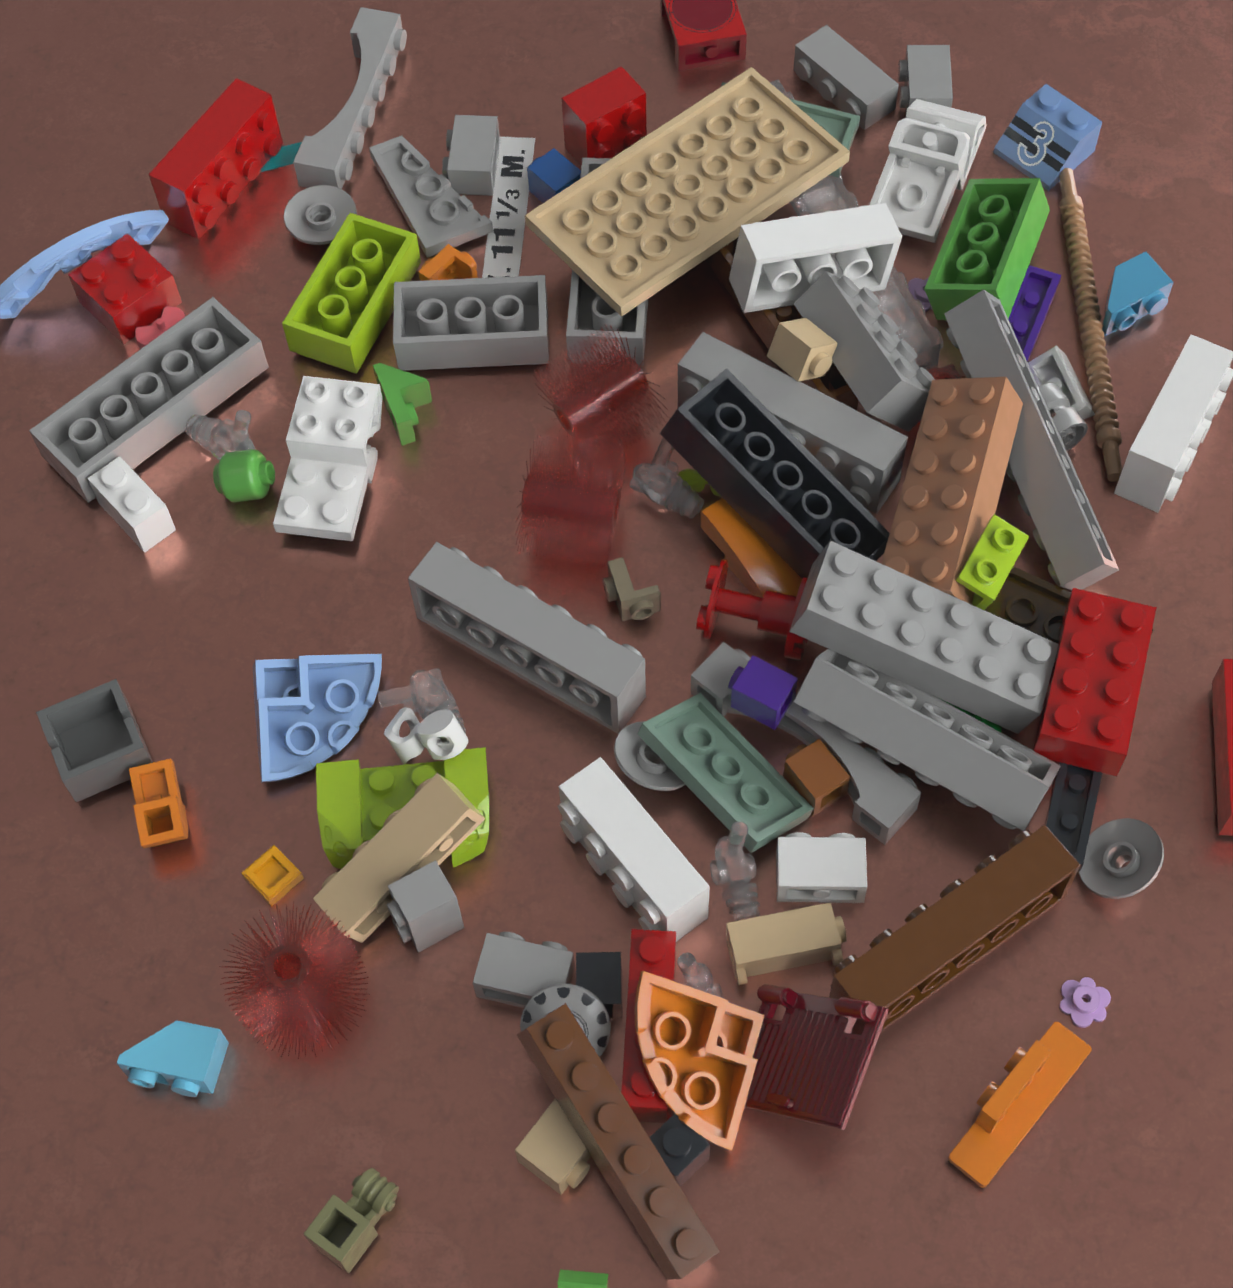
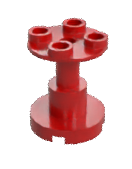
[696,559,808,661]

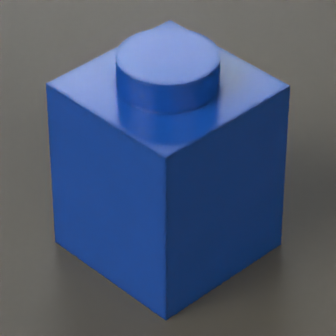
[527,148,581,203]

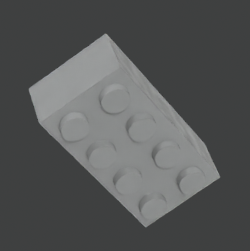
[794,271,935,432]
[393,275,549,371]

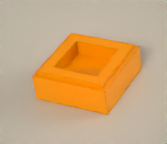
[241,845,304,907]

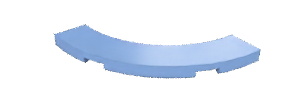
[0,210,169,319]

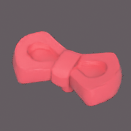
[135,306,186,348]

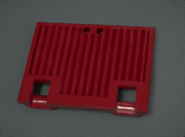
[745,984,889,1130]

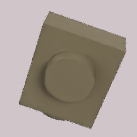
[603,557,661,621]

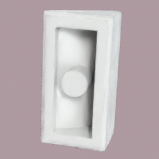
[1028,345,1095,419]

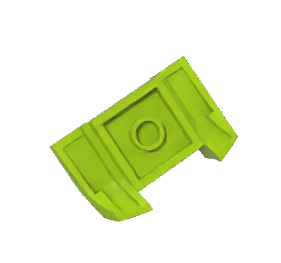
[316,747,489,869]

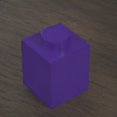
[728,655,798,730]

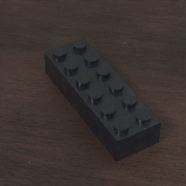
[659,368,890,578]

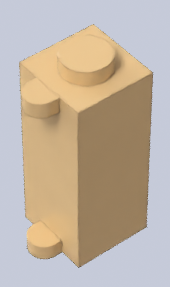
[726,902,847,985]

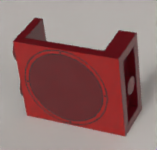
[660,0,747,71]

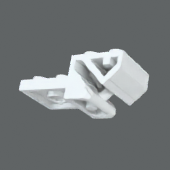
[869,99,987,243]
[273,376,382,541]

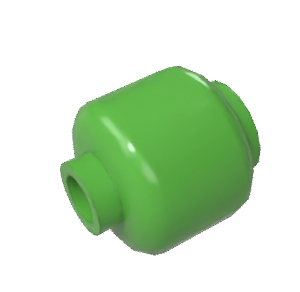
[213,449,275,502]

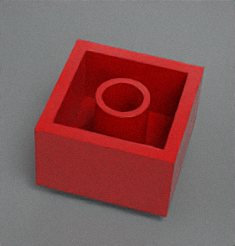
[561,66,647,166]
[68,233,182,345]

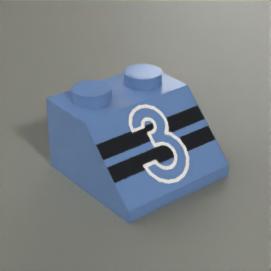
[993,84,1102,191]

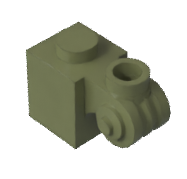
[304,1168,399,1274]

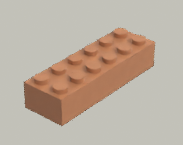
[881,377,1023,605]

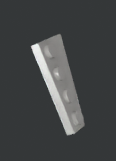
[369,135,494,258]

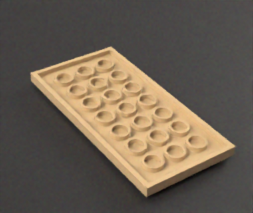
[525,67,850,317]

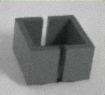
[36,679,153,802]

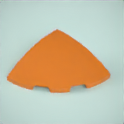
[701,498,802,597]
[635,971,765,1151]

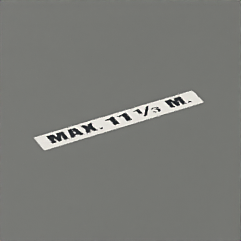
[482,137,535,278]

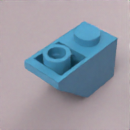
[1101,251,1173,336]

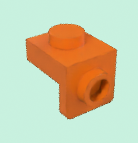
[418,244,478,281]

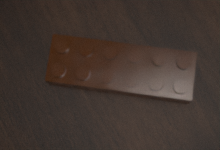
[829,825,1081,1035]

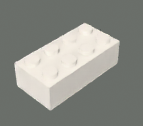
[729,203,902,313]
[1114,334,1233,513]
[558,757,710,942]

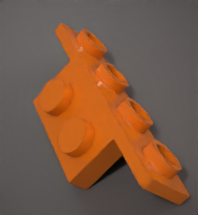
[948,1022,1092,1188]

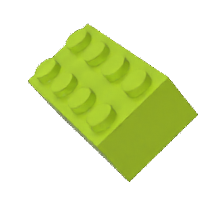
[282,213,421,374]

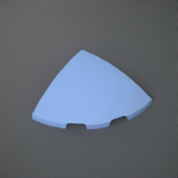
[253,654,382,783]

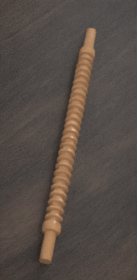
[1059,168,1122,482]

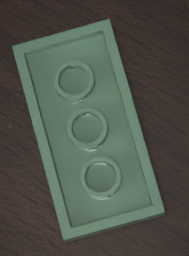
[637,693,814,853]

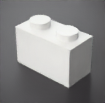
[87,456,176,553]
[776,832,867,903]

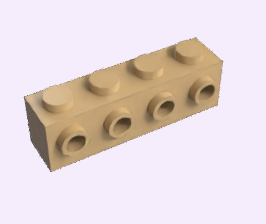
[313,773,485,943]

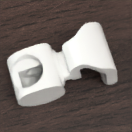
[384,707,468,765]

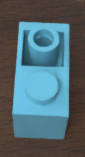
[117,1020,229,1097]

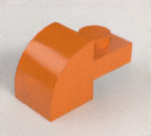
[129,758,188,849]

